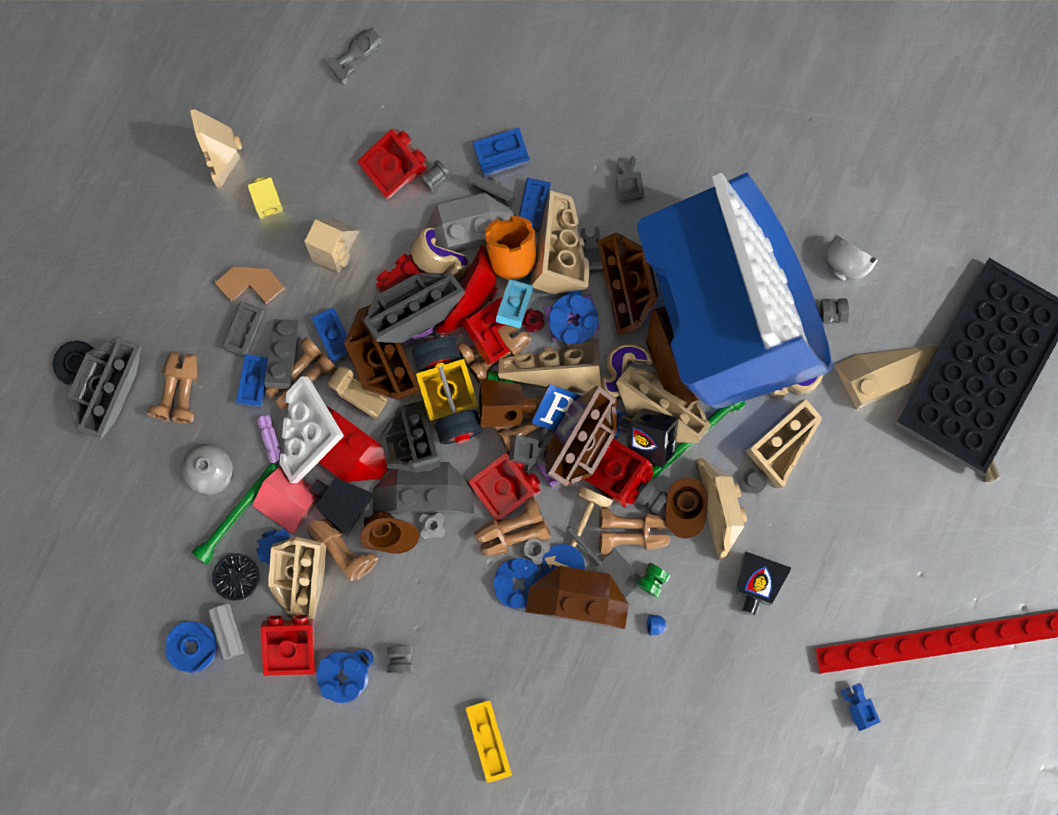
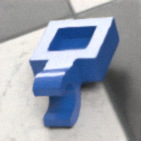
[842,683,881,731]

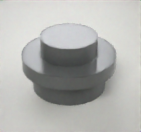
[741,468,767,494]

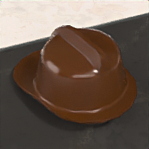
[665,477,708,539]
[360,511,419,554]

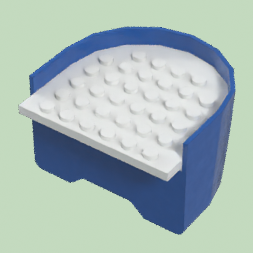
[637,172,833,409]

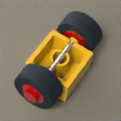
[412,336,483,444]

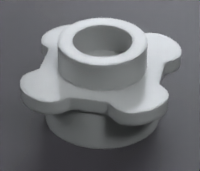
[420,513,446,539]
[520,539,550,565]

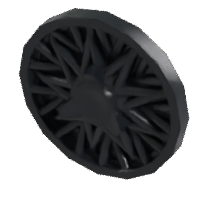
[52,340,94,386]
[212,553,260,601]

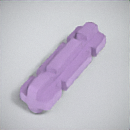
[257,415,282,464]

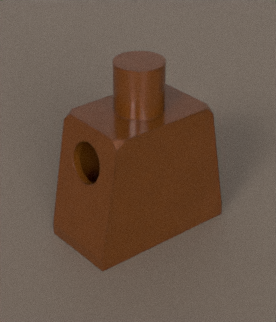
[479,379,537,427]

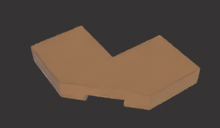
[215,267,285,305]

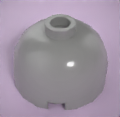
[827,235,878,281]
[182,444,234,495]

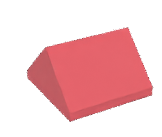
[252,466,319,535]

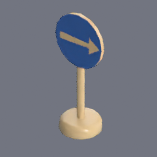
[540,486,613,577]

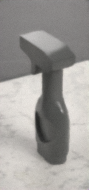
[328,28,383,85]

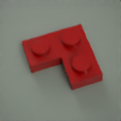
[461,297,510,365]

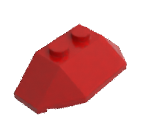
[436,245,499,338]
[318,406,390,483]

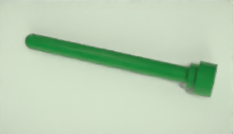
[652,401,746,478]
[191,463,278,565]

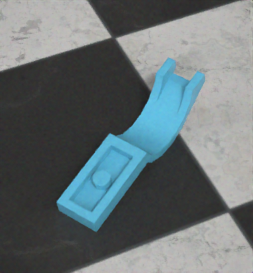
[496,271,534,328]

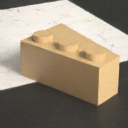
[744,399,822,488]

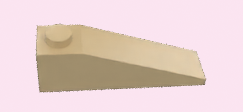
[190,109,242,188]
[530,190,590,294]
[498,339,601,393]
[835,345,937,410]

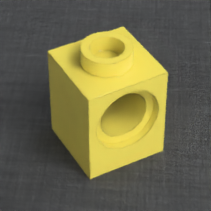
[248,177,283,219]

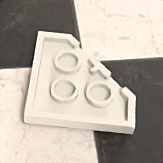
[279,376,344,483]

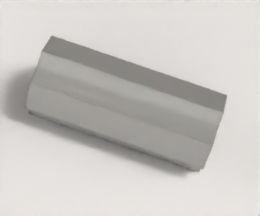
[207,604,245,660]

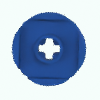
[548,295,599,344]
[493,558,543,609]
[166,621,218,673]
[317,650,369,703]

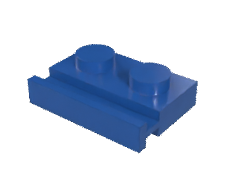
[472,128,530,177]

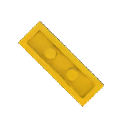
[466,700,512,783]

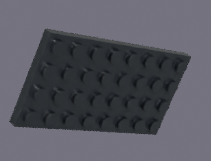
[895,258,1058,476]

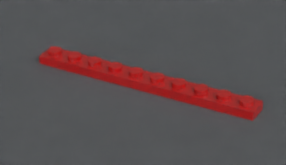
[814,611,1058,674]

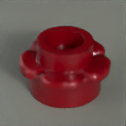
[522,309,545,333]

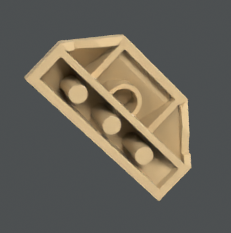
[616,366,711,443]
[695,458,747,560]
[268,537,327,619]

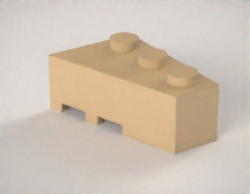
[304,218,360,273]

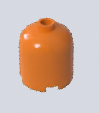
[485,216,536,280]

